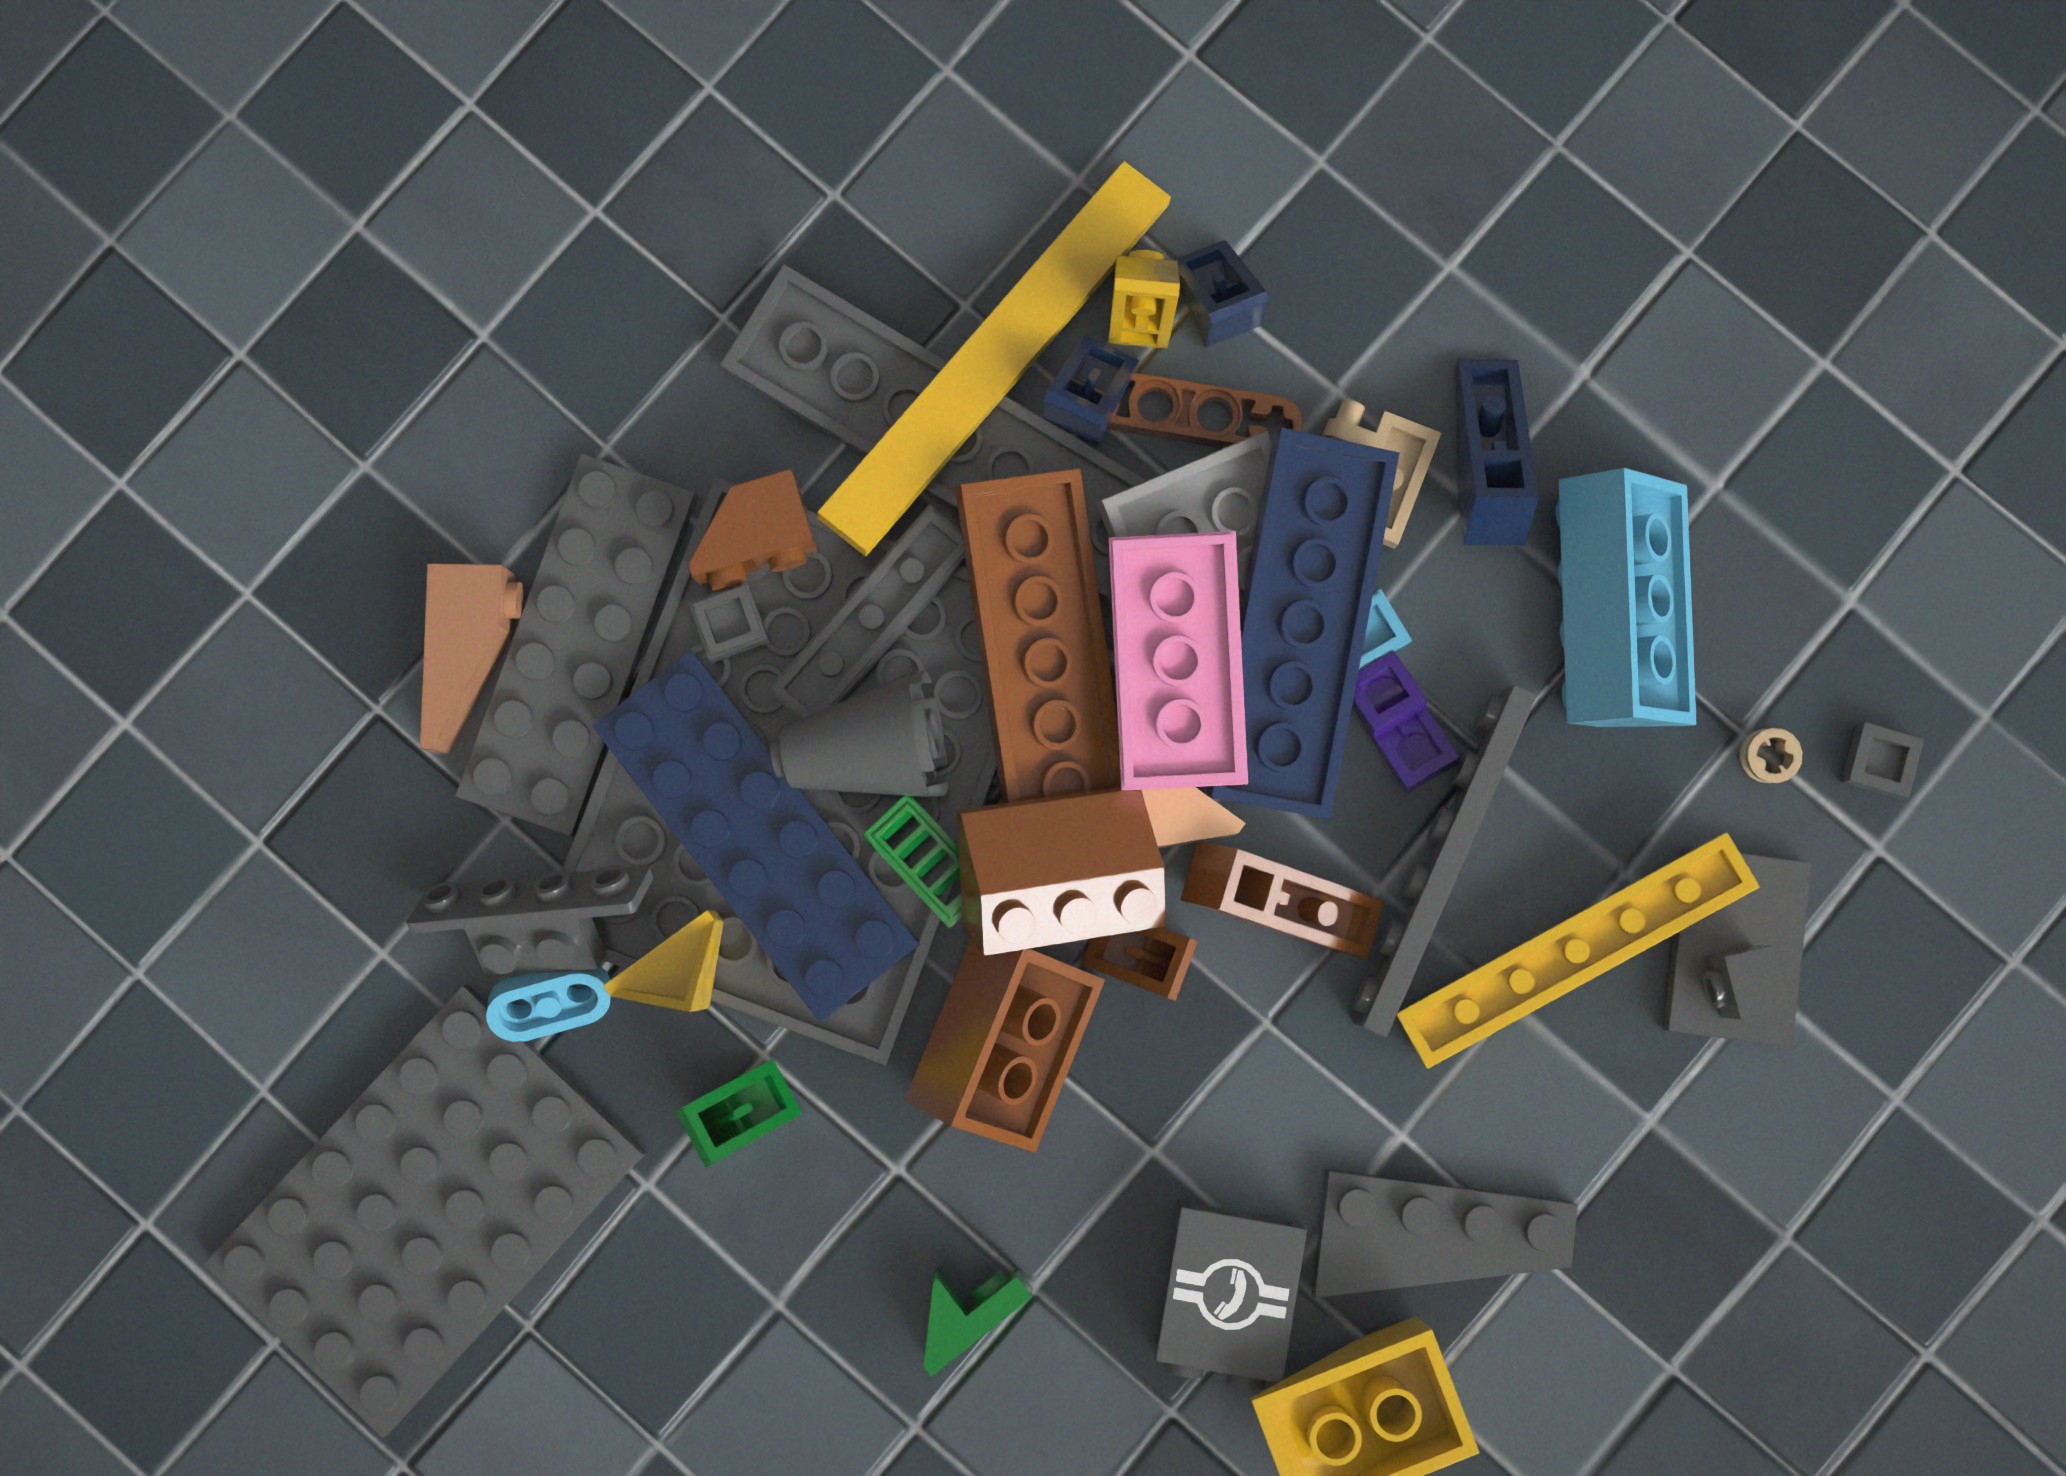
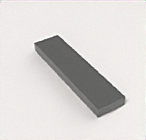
[767,504,966,719]

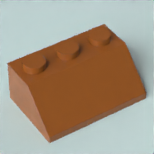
[957,787,1165,956]
[904,939,1105,1153]

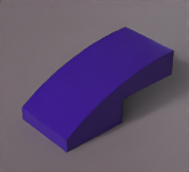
[1352,650,1460,795]

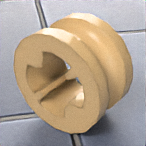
[1739,728,1803,783]

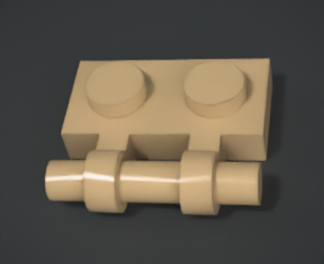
[1322,399,1442,549]

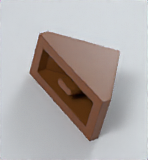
[1081,927,1198,1001]

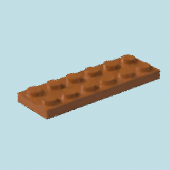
[955,468,1121,803]

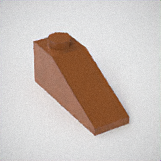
[1180,841,1385,960]

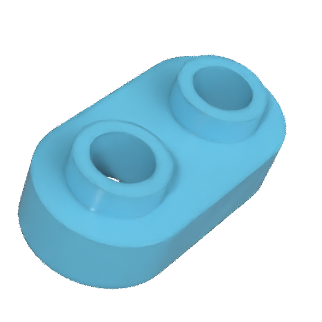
[486,966,611,1042]

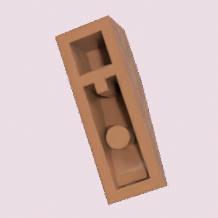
[420,564,524,754]

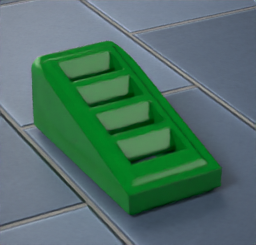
[862,795,962,929]

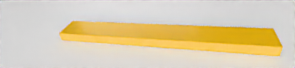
[817,161,1171,556]

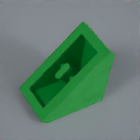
[676,1059,802,1168]

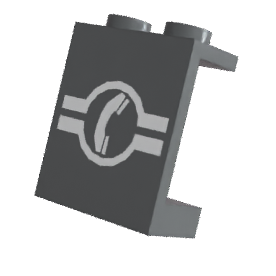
[1153,1200,1307,1390]

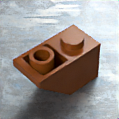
[688,469,819,590]

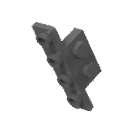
[406,865,654,978]

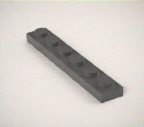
[1352,685,1537,1037]

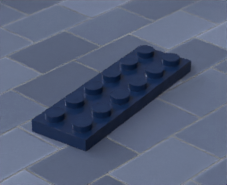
[1206,427,1400,819]
[592,650,921,1023]

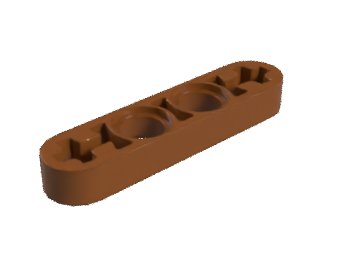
[1107,372,1303,448]

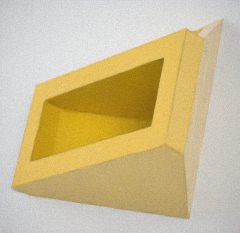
[603,910,724,1012]

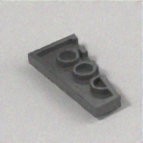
[1312,1169,1578,1298]

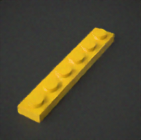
[1396,832,1760,1069]

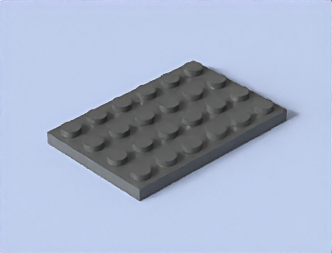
[203,985,647,1438]

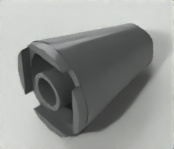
[770,670,948,797]

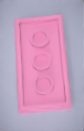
[1109,531,1248,790]

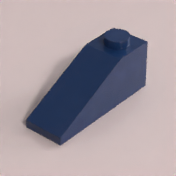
[1456,359,1539,546]

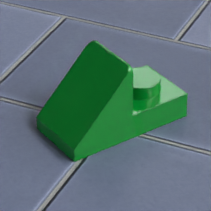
[923,1267,1032,1377]

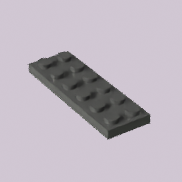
[455,454,698,837]

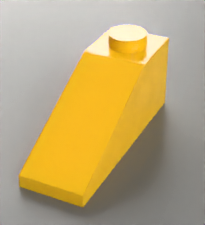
[1108,250,1180,349]

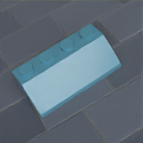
[1555,468,1696,727]

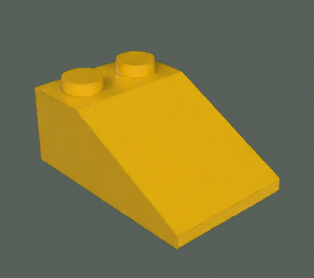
[1250,1316,1480,1476]

